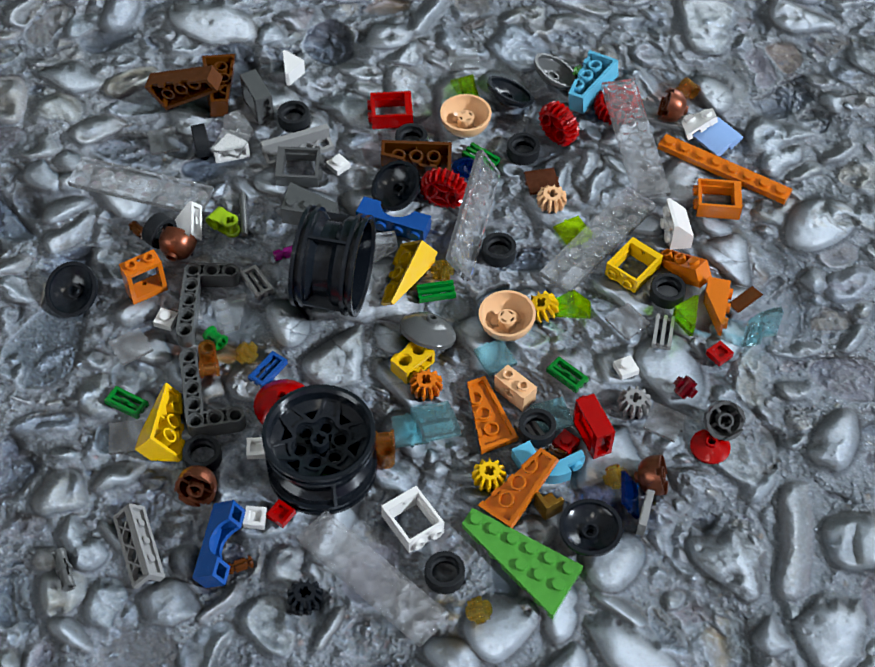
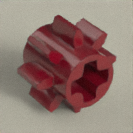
[673,375,698,399]

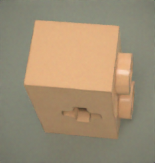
[494,364,537,412]

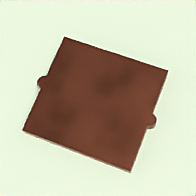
[524,167,560,195]

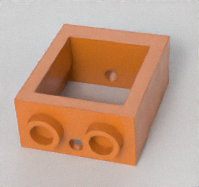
[693,178,742,220]
[119,249,168,305]

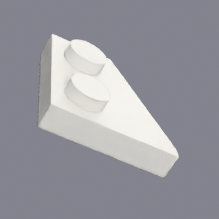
[680,108,718,140]

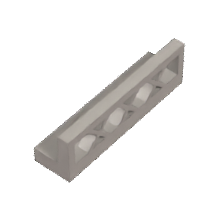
[261,124,334,168]
[113,503,165,589]

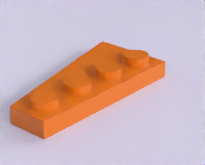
[467,376,518,454]
[478,448,559,529]

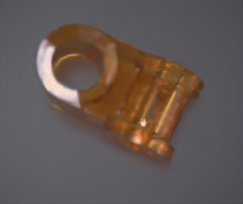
[198,340,220,378]
[375,429,396,469]

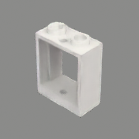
[381,486,444,553]

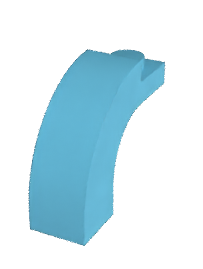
[511,440,585,484]

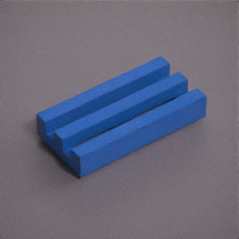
[248,351,288,388]

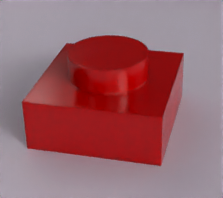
[706,340,734,366]
[552,429,580,455]
[266,499,296,528]

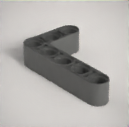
[176,262,240,348]
[179,348,246,437]

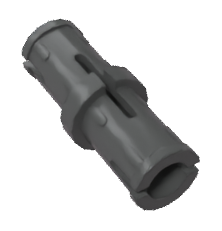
[52,548,76,592]

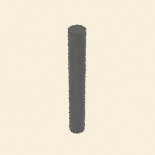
[239,192,248,238]

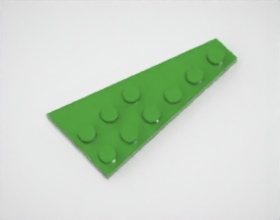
[462,508,583,620]

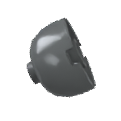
[703,400,746,441]

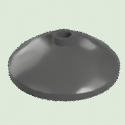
[533,53,577,90]
[400,312,456,350]

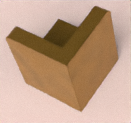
[534,492,564,521]

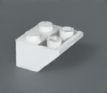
[660,198,694,250]

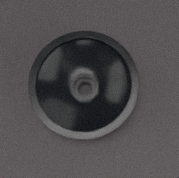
[487,76,534,108]
[371,160,421,211]
[45,261,98,318]
[559,499,623,557]

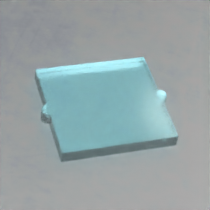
[473,340,517,376]
[530,397,574,433]
[391,412,429,448]

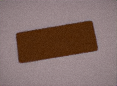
[730,286,763,313]

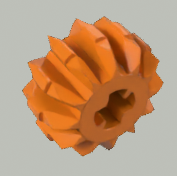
[410,368,443,402]

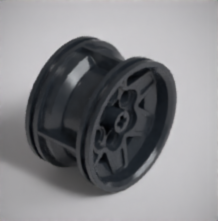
[288,205,376,317]
[262,384,377,516]

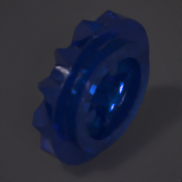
[452,157,480,181]

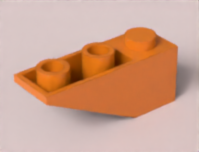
[660,249,712,288]
[703,277,733,336]

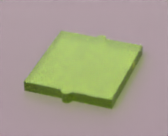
[553,216,595,249]

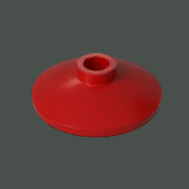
[690,429,731,464]

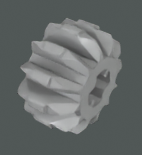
[617,386,652,420]

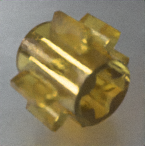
[431,259,454,281]
[235,341,259,365]
[602,464,629,489]
[465,596,493,625]

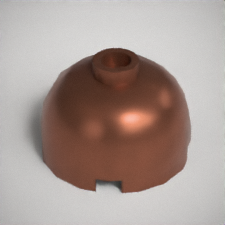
[657,87,688,123]
[159,226,197,261]
[634,454,668,496]
[174,465,217,507]

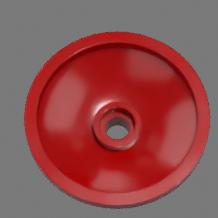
[253,379,304,424]

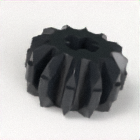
[287,578,324,616]

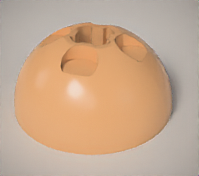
[440,94,492,138]
[479,290,536,342]

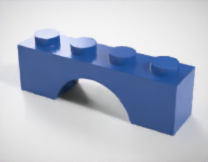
[356,196,431,241]
[192,500,246,588]

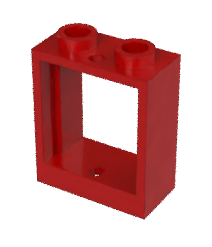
[367,91,413,129]
[572,393,616,459]

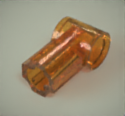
[667,77,701,99]

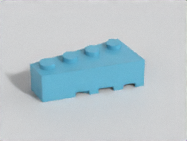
[568,50,618,114]

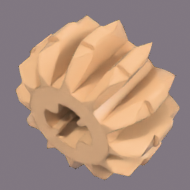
[536,184,567,214]

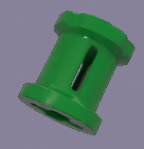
[202,326,228,350]

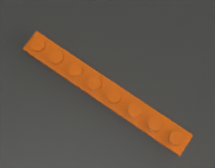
[657,134,793,205]

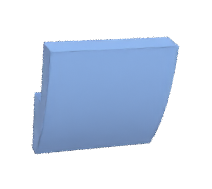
[693,117,743,157]

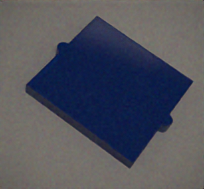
[621,470,639,519]

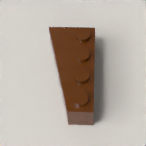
[202,54,235,117]
[144,65,223,110]
[381,140,452,176]

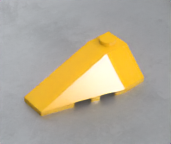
[381,240,438,306]
[135,383,185,462]

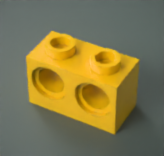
[390,342,435,384]

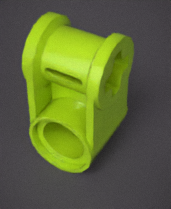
[206,206,241,238]

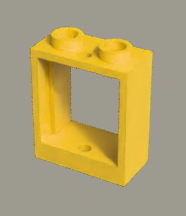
[605,237,663,293]

